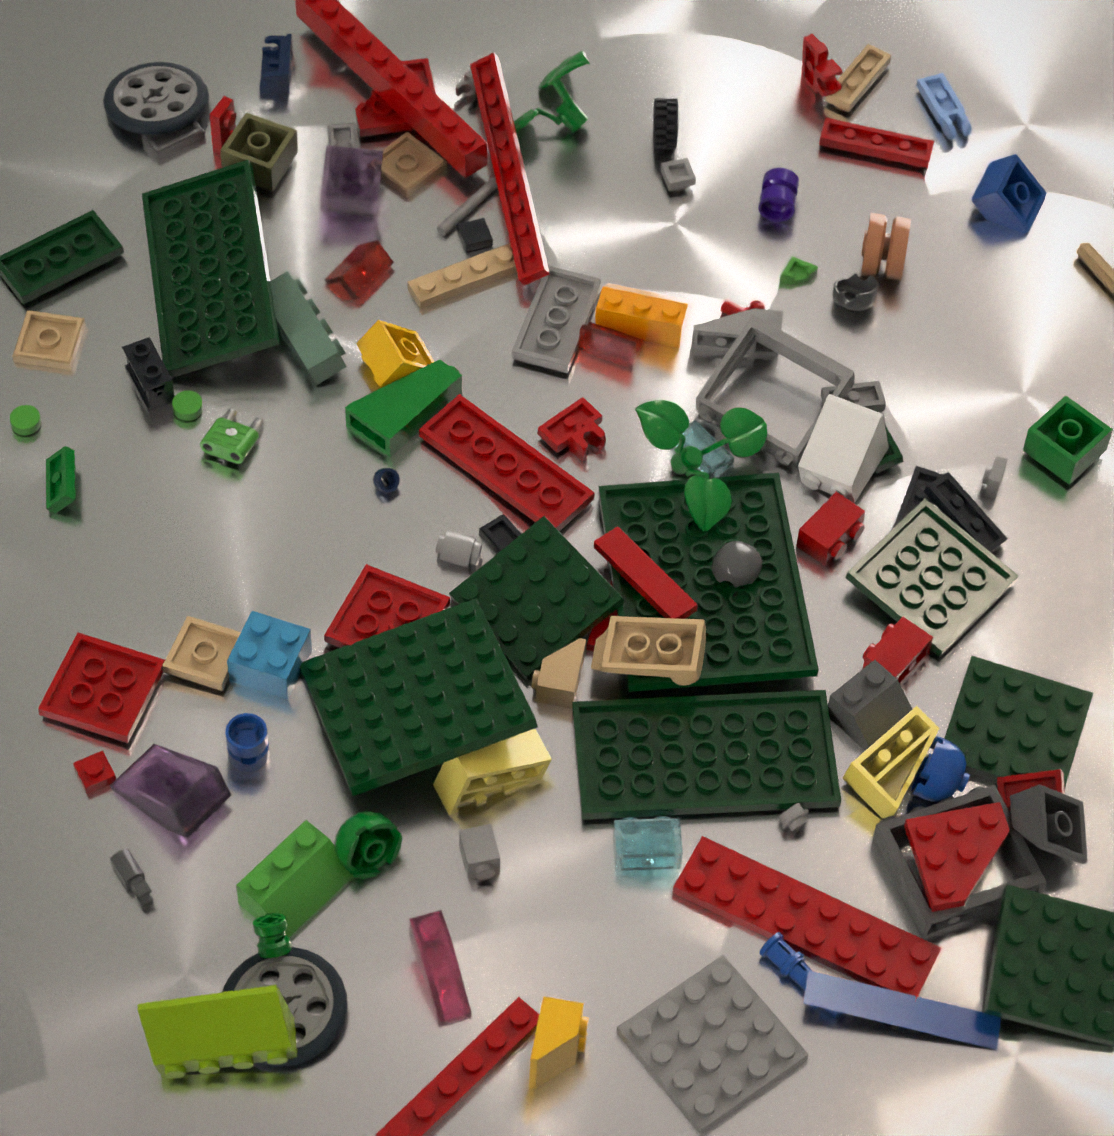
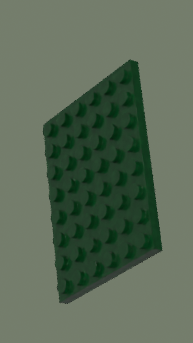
[598,472,819,692]

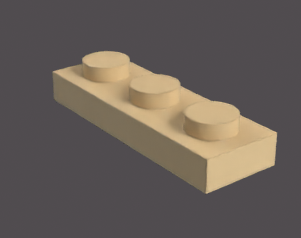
[825,44,892,112]

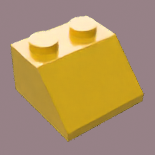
[356,320,434,388]
[529,996,589,1089]

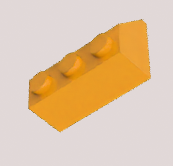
[595,283,693,348]

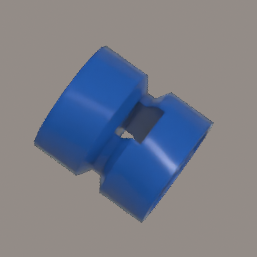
[225,713,270,772]

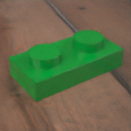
[46,446,76,514]

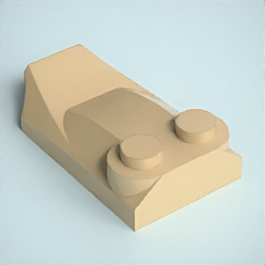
[591,616,706,686]

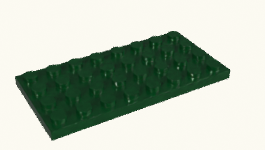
[142,159,280,378]
[572,690,841,820]

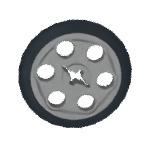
[103,62,209,135]
[222,947,347,1067]

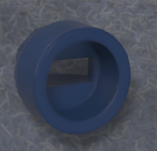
[373,468,400,492]

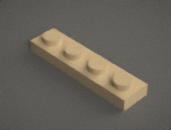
[407,243,517,309]

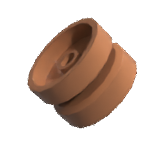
[861,213,911,281]

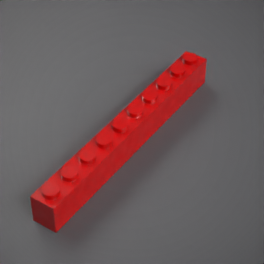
[295,0,487,178]

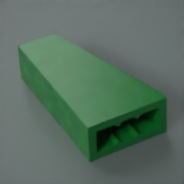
[345,359,462,457]

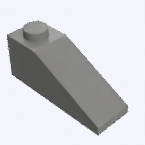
[691,308,783,357]

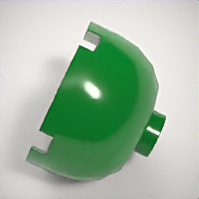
[334,811,402,879]

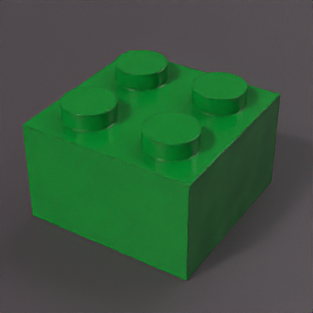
[1023,395,1113,485]

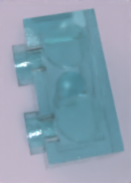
[613,816,683,871]

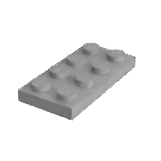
[512,265,602,373]

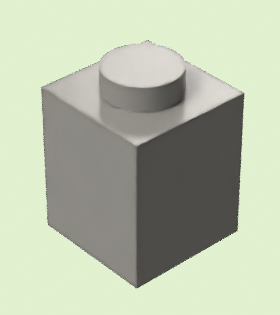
[459,824,500,880]

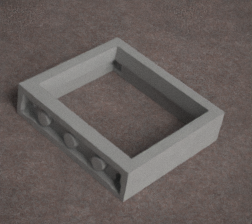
[695,315,855,468]

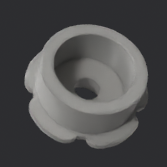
[778,803,809,832]

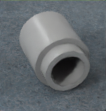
[435,530,483,567]

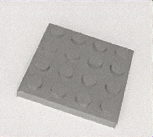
[616,955,809,1135]

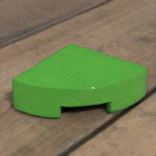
[779,256,818,285]

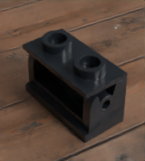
[122,337,175,412]

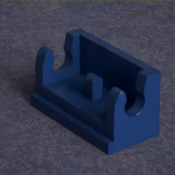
[259,34,293,94]

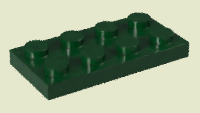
[0,210,124,304]

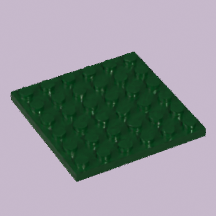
[300,598,538,796]

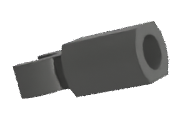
[110,849,153,907]

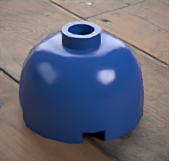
[911,735,970,802]

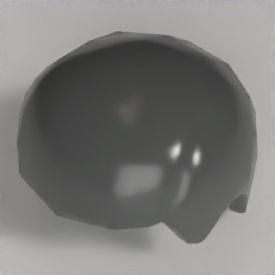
[832,273,879,312]
[711,541,763,588]

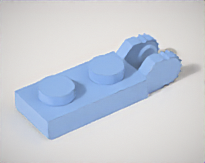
[916,73,972,140]

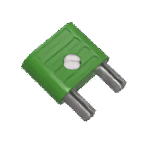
[200,408,264,464]

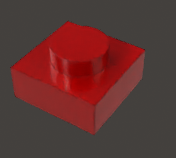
[73,750,117,794]

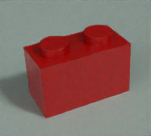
[796,491,865,566]
[862,616,933,685]

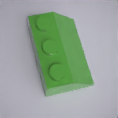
[236,820,355,940]

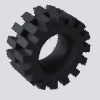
[653,98,678,149]

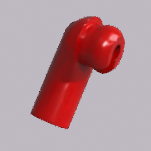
[720,299,765,316]

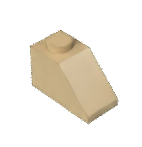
[531,638,586,709]

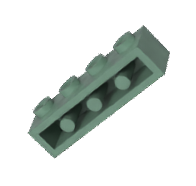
[270,271,347,385]

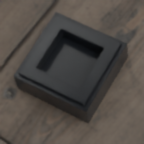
[457,218,493,252]

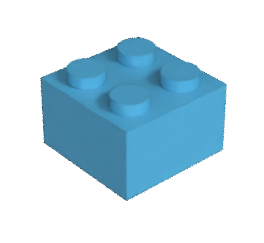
[227,611,312,700]

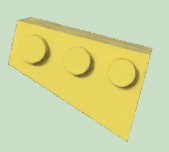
[842,706,940,819]
[433,729,552,816]

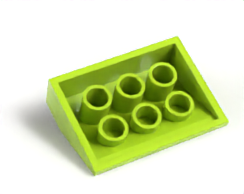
[137,985,297,1078]

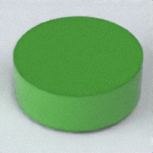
[172,390,203,421]
[10,405,41,435]

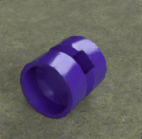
[758,167,799,222]

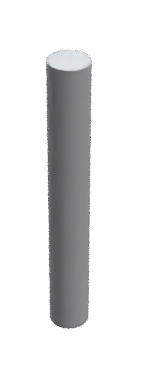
[436,177,498,236]

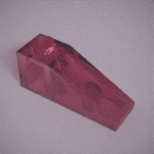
[409,910,472,1025]

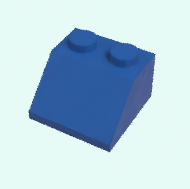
[971,154,1047,233]

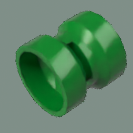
[253,913,292,958]

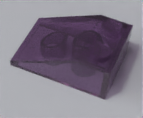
[110,744,232,838]

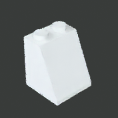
[798,394,889,503]

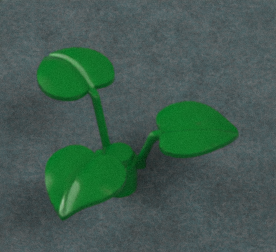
[514,51,590,133]
[635,400,767,532]

